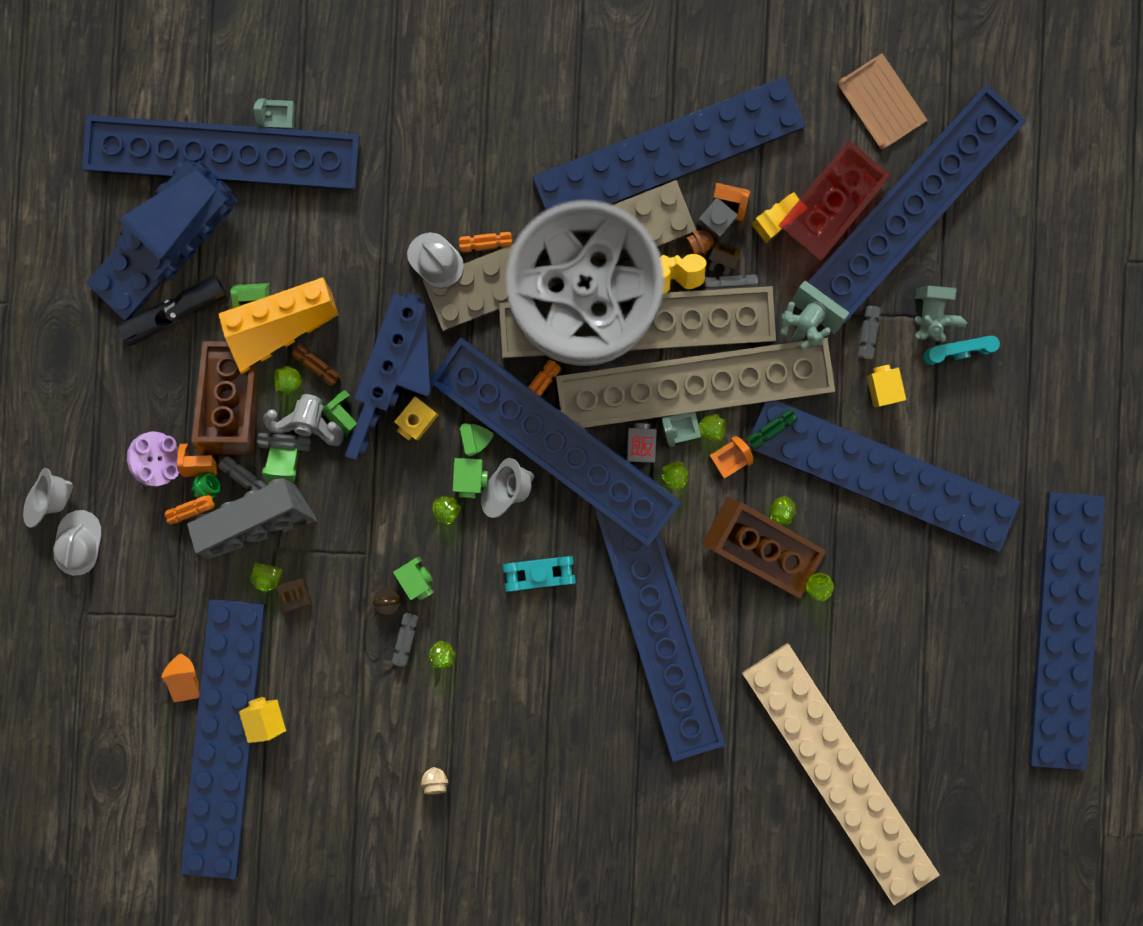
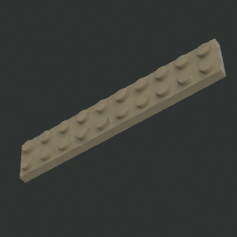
[423,180,696,332]
[499,286,776,359]
[556,338,835,428]

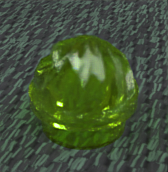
[274,366,302,394]
[699,414,726,441]
[662,462,689,490]
[432,496,461,524]
[769,496,797,524]
[806,573,834,602]
[428,641,456,668]

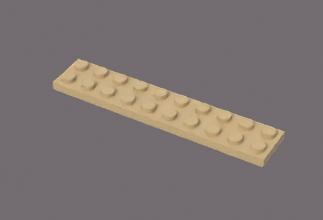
[742,643,940,905]

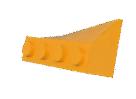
[219,278,338,374]

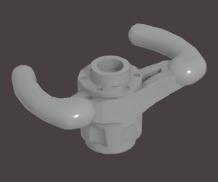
[263,394,344,446]

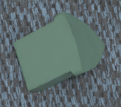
[253,98,295,130]
[661,412,701,448]

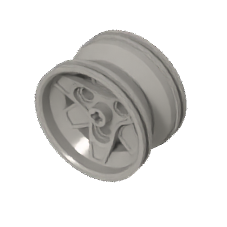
[506,201,664,366]

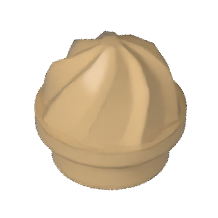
[421,767,449,794]

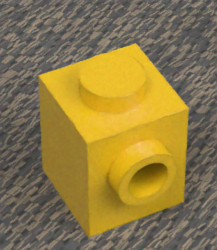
[867,365,906,408]
[395,397,439,441]
[239,697,286,743]

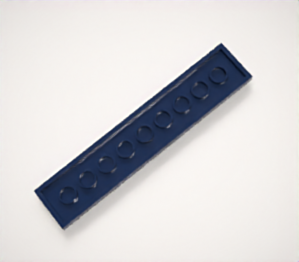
[532,76,805,211]
[808,85,1027,324]
[82,115,360,191]
[429,337,682,547]
[747,400,1021,552]
[1028,492,1105,770]
[594,507,725,762]
[181,599,266,879]

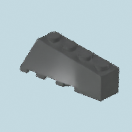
[187,478,317,559]

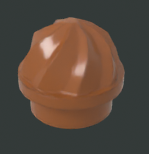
[686,230,714,257]

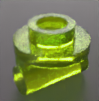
[250,562,283,591]

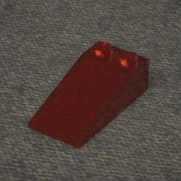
[778,140,891,261]

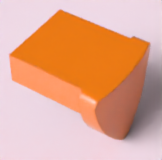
[713,183,750,221]
[709,436,753,479]
[177,444,218,477]
[161,654,200,703]

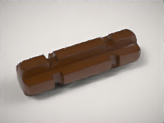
[291,345,341,387]

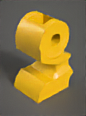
[751,192,807,243]
[660,254,706,295]

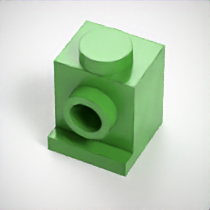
[393,557,434,601]

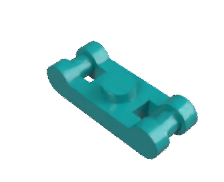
[923,336,1000,365]
[502,556,576,592]

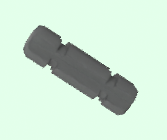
[704,275,758,290]
[858,306,881,360]
[257,433,312,451]
[218,456,267,491]
[392,613,418,667]

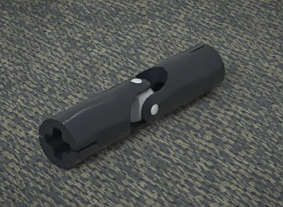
[117,275,227,347]

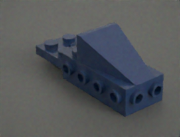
[86,160,238,321]
[345,293,430,460]

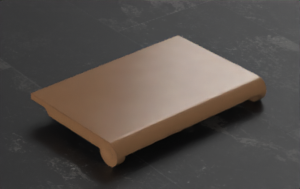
[837,53,927,150]

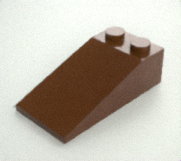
[191,341,258,455]
[701,497,826,599]

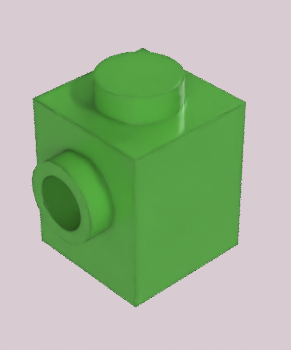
[453,458,488,498]

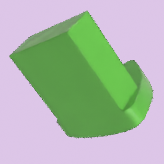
[230,283,270,308]
[323,390,357,438]
[460,424,494,456]
[262,446,299,483]

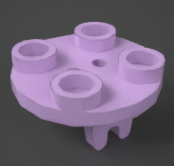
[127,431,179,487]

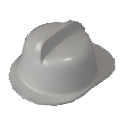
[407,232,464,288]
[481,458,534,518]
[23,468,73,528]
[53,510,101,575]

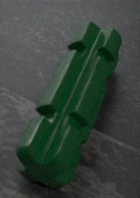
[747,409,798,449]

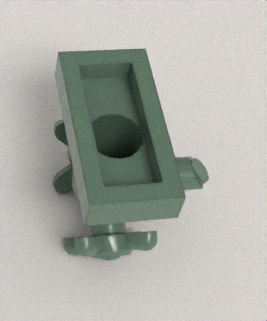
[781,281,849,350]
[915,286,967,342]

